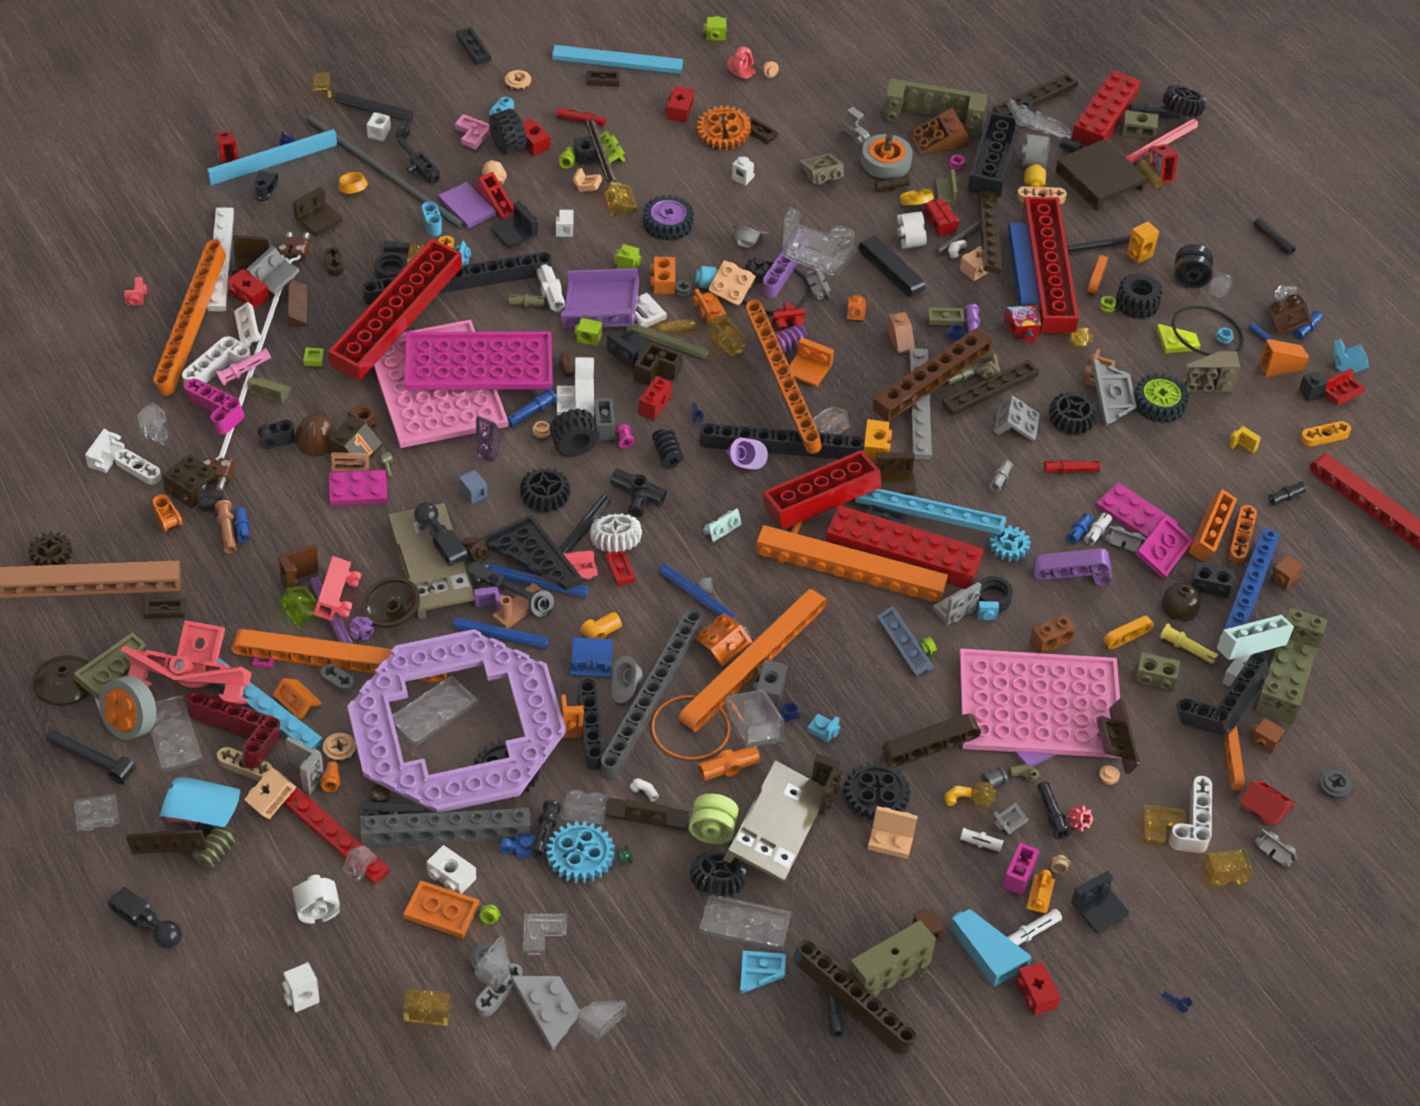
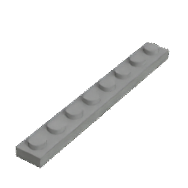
[909,348,932,460]

